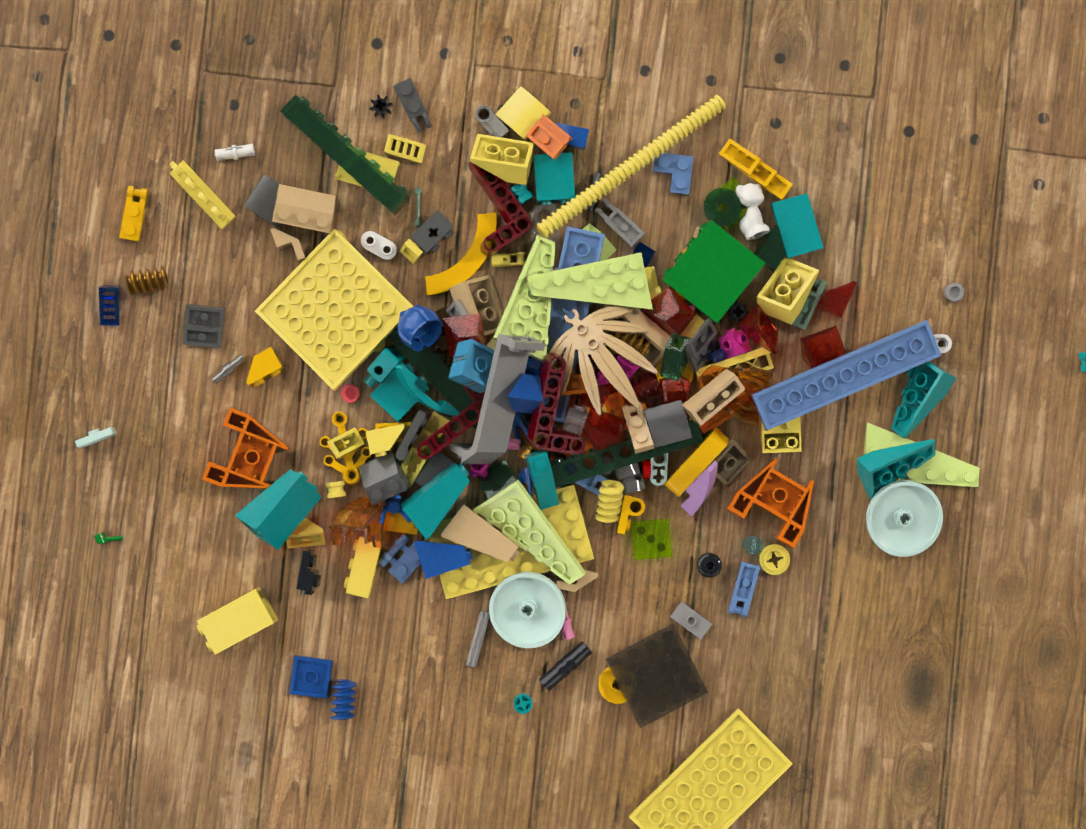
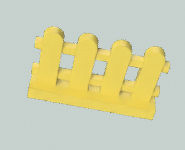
[170,160,236,230]

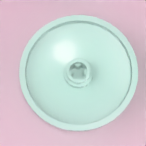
[866,480,943,557]
[489,572,566,648]

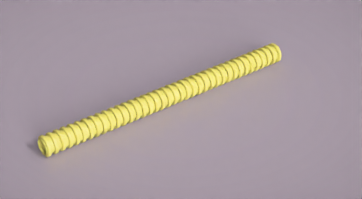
[537,95,726,238]

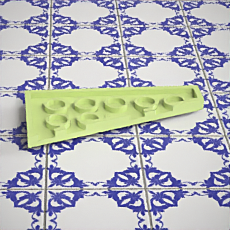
[493,235,555,362]
[527,253,653,309]
[864,422,980,487]
[472,480,586,584]

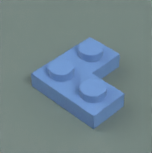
[653,153,694,195]

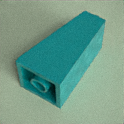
[400,461,470,540]
[235,469,322,550]

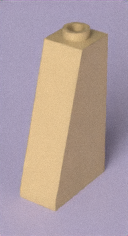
[440,504,520,562]

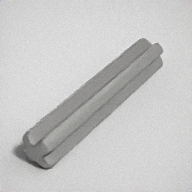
[466,611,490,667]

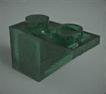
[754,225,785,271]
[660,333,690,381]

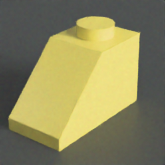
[366,424,406,457]

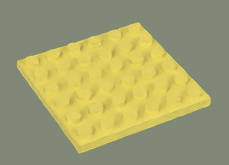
[255,228,413,391]

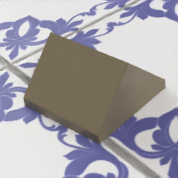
[707,439,752,487]

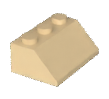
[272,184,336,233]
[449,275,504,340]

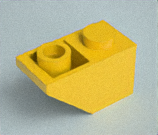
[246,347,284,387]

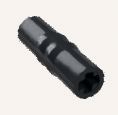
[539,641,592,691]

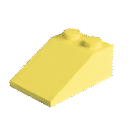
[470,134,534,185]
[757,257,819,325]

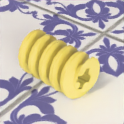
[596,480,624,523]

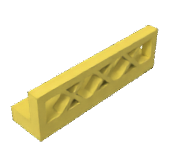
[694,346,774,390]

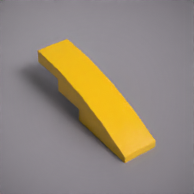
[719,138,793,200]

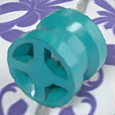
[513,693,533,714]

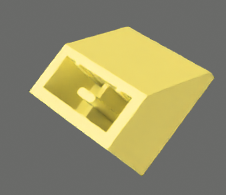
[759,416,802,453]

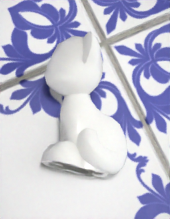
[736,183,770,240]

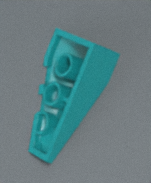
[891,361,956,439]
[857,439,935,499]

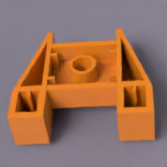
[202,407,289,489]
[725,458,814,549]

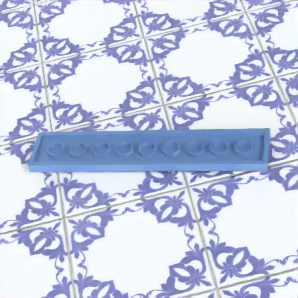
[531,226,605,423]
[751,320,942,430]

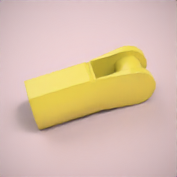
[491,252,526,268]

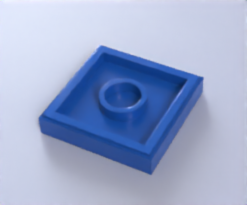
[289,655,333,699]

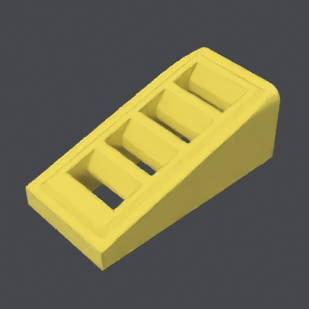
[384,134,427,164]

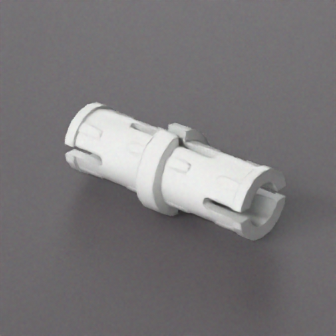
[215,143,255,162]

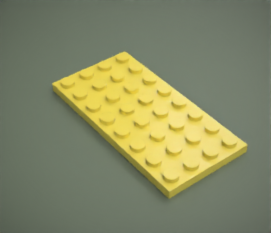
[429,485,594,599]
[629,708,793,829]

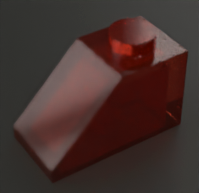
[817,281,857,319]

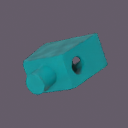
[364,345,406,388]

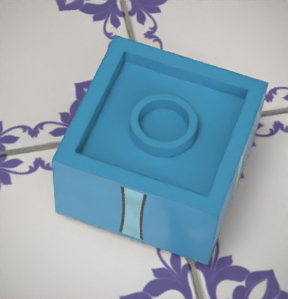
[449,339,495,393]

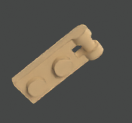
[622,401,654,453]

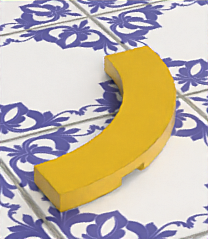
[425,213,497,296]

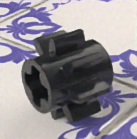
[369,95,393,119]
[725,300,750,325]

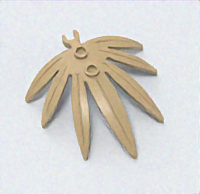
[549,306,658,416]

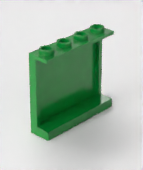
[662,220,765,325]

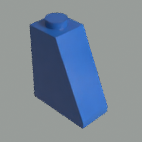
[414,541,473,579]

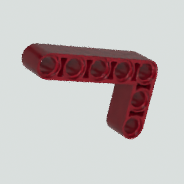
[468,161,531,256]
[527,353,586,454]
[417,386,485,459]

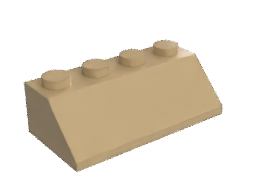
[602,304,676,374]

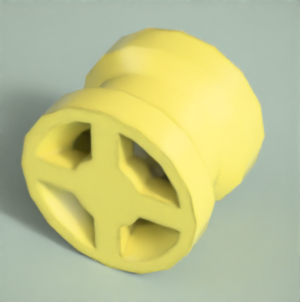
[325,481,346,498]

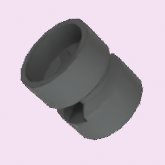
[614,462,645,495]

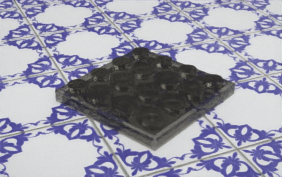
[605,623,708,728]

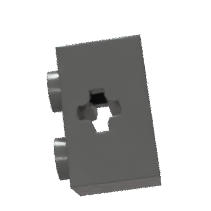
[410,210,455,255]

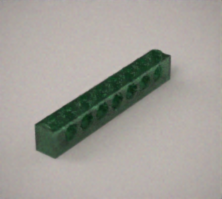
[551,418,704,488]

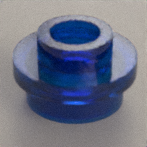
[708,348,727,364]

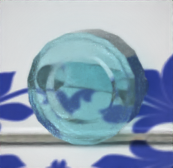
[743,535,763,554]

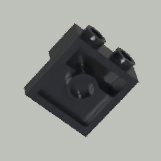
[296,549,321,595]

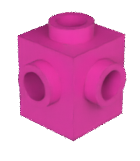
[718,328,751,359]

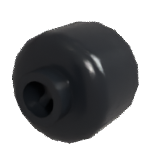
[696,552,722,578]

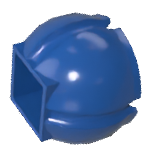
[398,304,443,351]

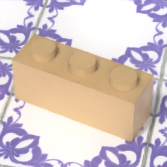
[682,369,745,426]

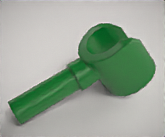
[94,532,123,544]

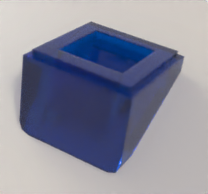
[632,242,656,268]

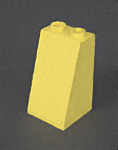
[197,587,278,655]

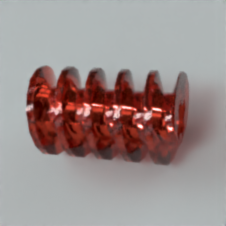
[622,373,660,405]

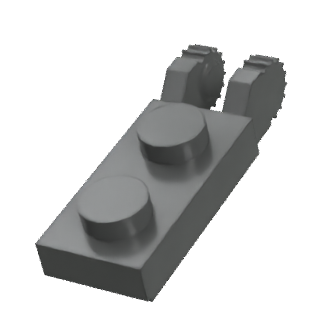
[394,78,433,133]
[395,410,427,461]

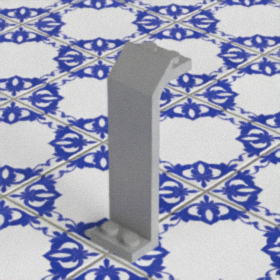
[450,334,545,464]

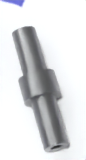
[212,354,246,384]

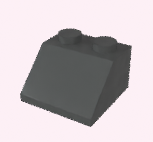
[359,451,410,505]

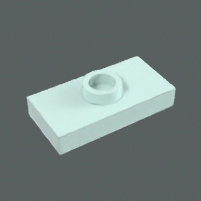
[75,427,117,448]

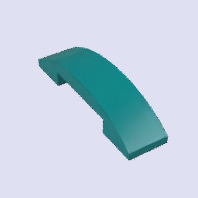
[395,365,460,416]

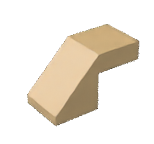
[270,228,306,262]
[556,570,598,592]

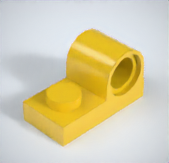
[617,495,645,534]

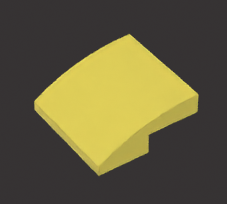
[495,87,551,141]

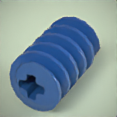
[330,679,357,720]

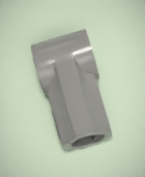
[475,105,509,138]

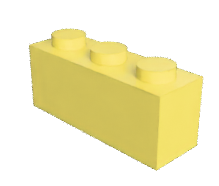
[344,536,383,598]

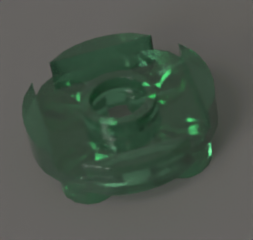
[703,188,742,227]

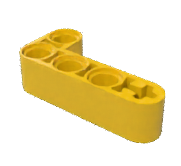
[664,427,730,497]

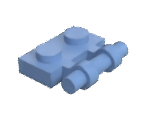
[378,534,421,584]

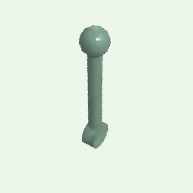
[414,187,422,227]

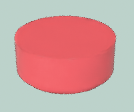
[341,384,361,403]

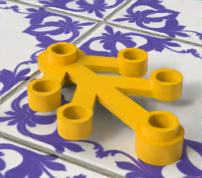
[319,411,372,485]

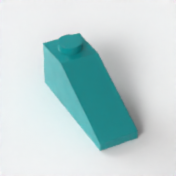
[524,449,559,510]

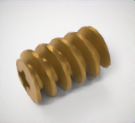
[126,266,169,295]
[612,332,652,357]

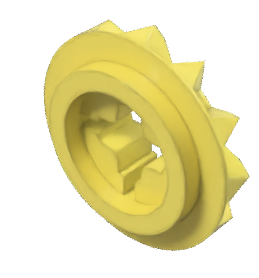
[759,544,790,575]

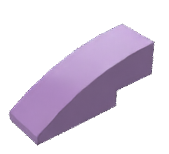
[681,461,718,517]

